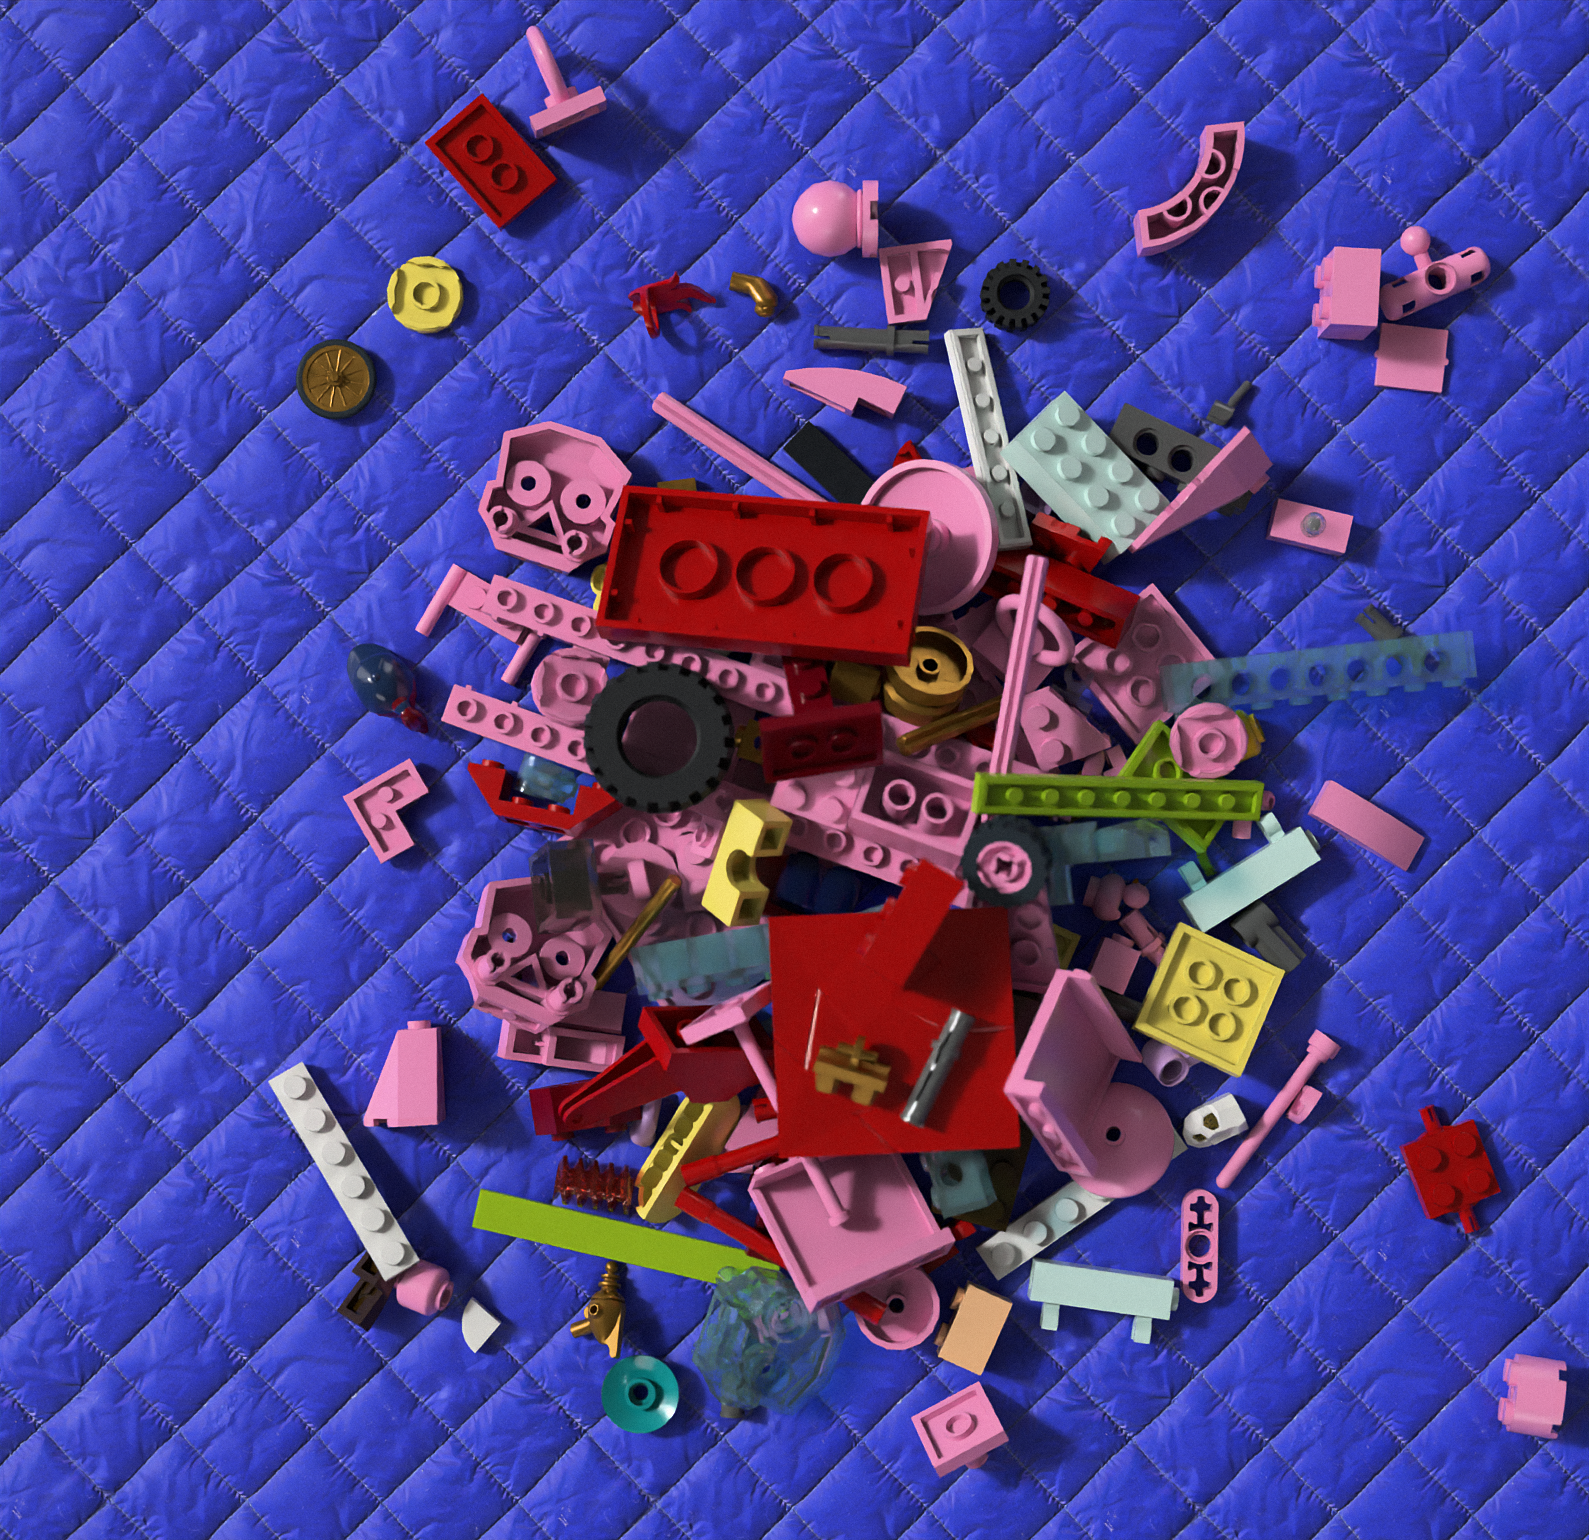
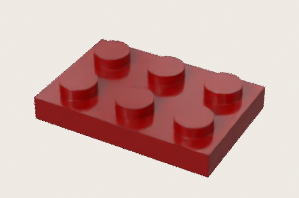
[424,93,558,232]

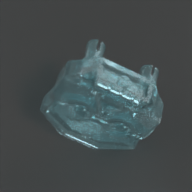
[1039,818,1171,906]
[691,1266,846,1416]

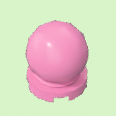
[791,180,878,258]

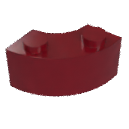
[529,1079,642,1141]

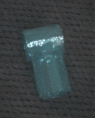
[512,753,579,804]

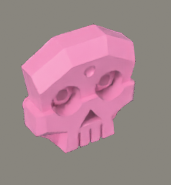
[478,421,633,575]
[455,876,613,1034]

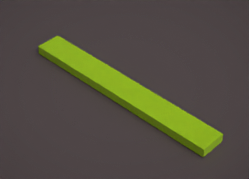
[971,772,1265,821]
[472,1188,780,1297]

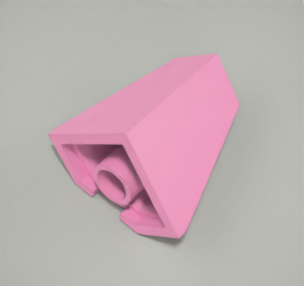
[364,1020,446,1127]

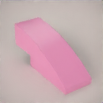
[783,368,907,420]
[1307,780,1425,871]
[497,1019,625,1072]

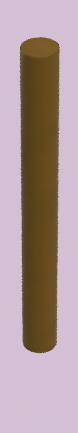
[593,874,682,991]

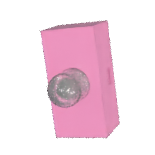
[1265,498,1354,557]

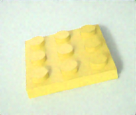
[1131,922,1285,1078]

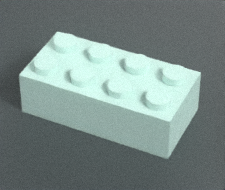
[999,391,1170,565]

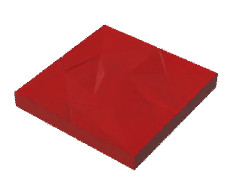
[768,906,1020,1158]

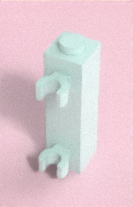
[1177,812,1321,933]
[1027,1257,1179,1344]

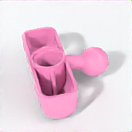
[1379,226,1491,321]

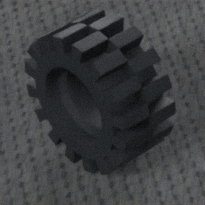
[980,259,1050,333]

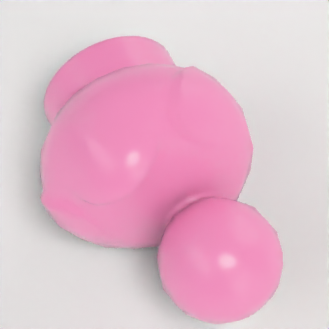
[1082,873,1150,921]

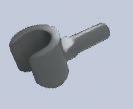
[1207,380,1253,426]

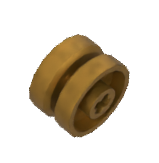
[879,626,974,726]

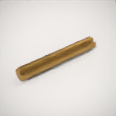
[896,694,1003,756]

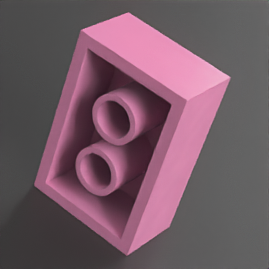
[845,750,977,871]

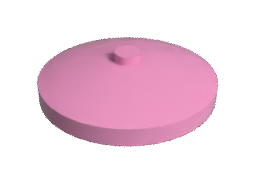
[861,459,999,615]

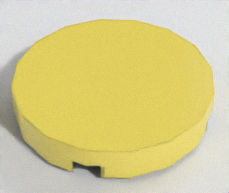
[387,256,464,334]

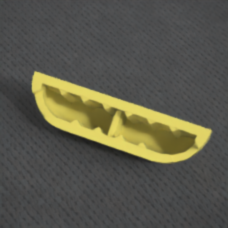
[635,1095,740,1223]

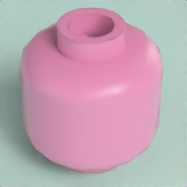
[393,1259,454,1316]

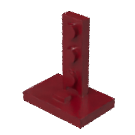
[759,656,884,784]

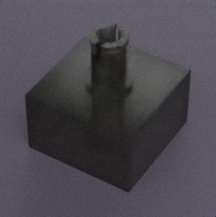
[528,838,629,934]

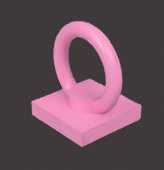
[526,26,607,140]
[968,594,1075,695]

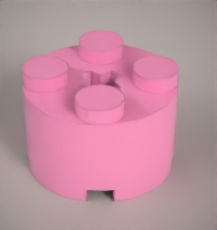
[1498,1353,1567,1439]

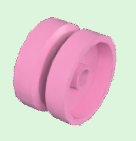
[854,1266,940,1350]

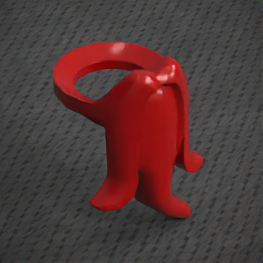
[628,271,716,339]

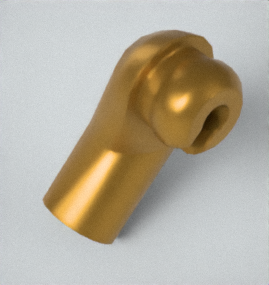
[729,271,778,318]

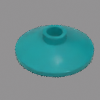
[601,1355,679,1434]

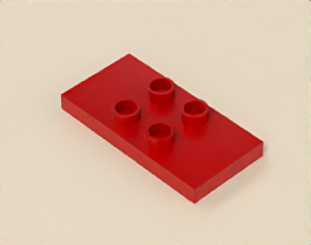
[595,485,933,667]

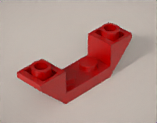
[467,759,623,837]

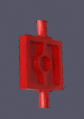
[1399,1104,1501,1234]

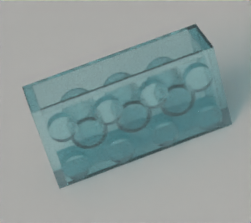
[630,923,771,1001]

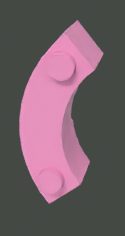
[1133,121,1245,258]

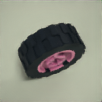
[960,815,1053,909]

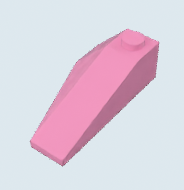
[1127,426,1273,554]

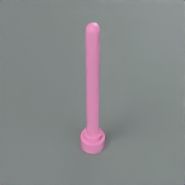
[1216,1029,1342,1189]

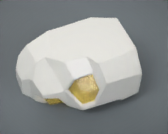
[1182,1092,1249,1148]

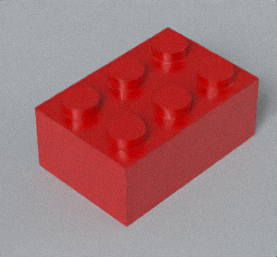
[856,858,965,988]

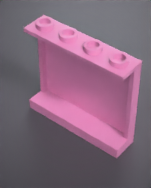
[1004,969,1143,1178]
[748,1153,956,1314]

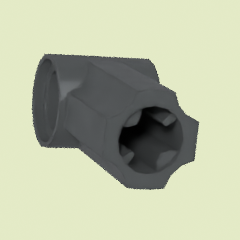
[1229,899,1307,977]

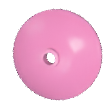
[1068,1082,1174,1199]

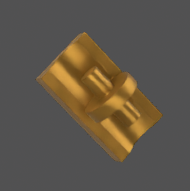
[813,1034,890,1106]

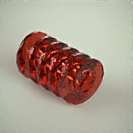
[553,1155,636,1215]

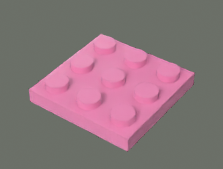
[1068,583,1226,745]

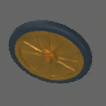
[296,339,377,420]

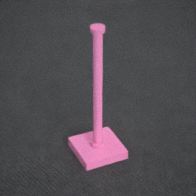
[680,980,852,1226]

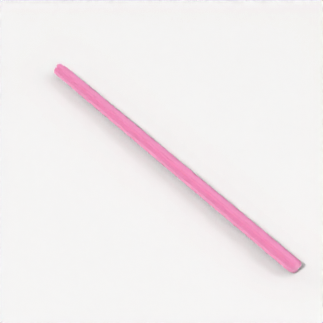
[921,555,1048,1168]

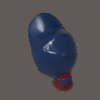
[347,643,428,733]

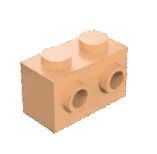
[933,1280,1013,1376]

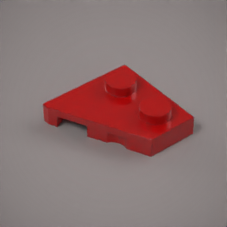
[1029,512,1113,574]

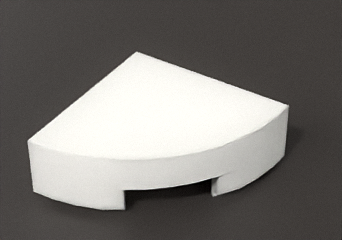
[462,1297,501,1353]

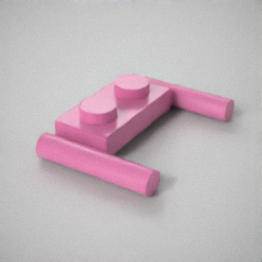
[415,564,541,687]

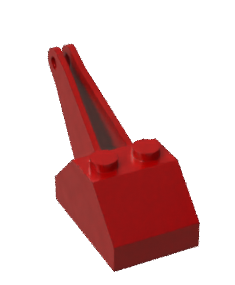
[558,1005,774,1130]

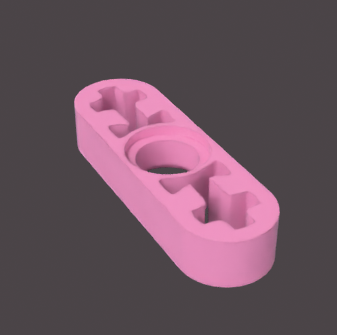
[1180,1188,1219,1303]

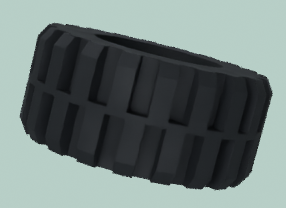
[583,661,735,814]

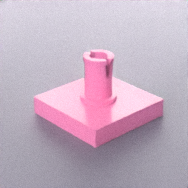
[911,1381,1009,1478]

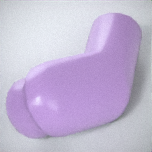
[629,1098,662,1147]

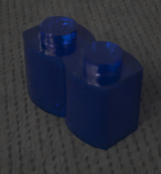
[770,852,863,916]

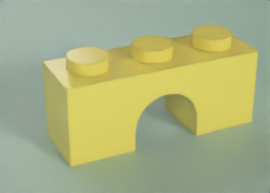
[701,799,793,927]

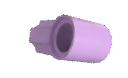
[1141,1038,1201,1087]

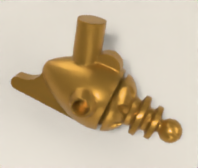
[570,1261,626,1359]

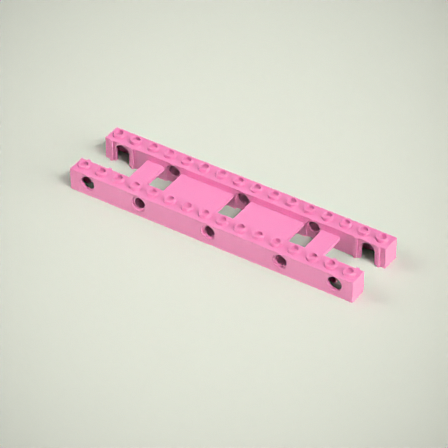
[441,574,1071,908]

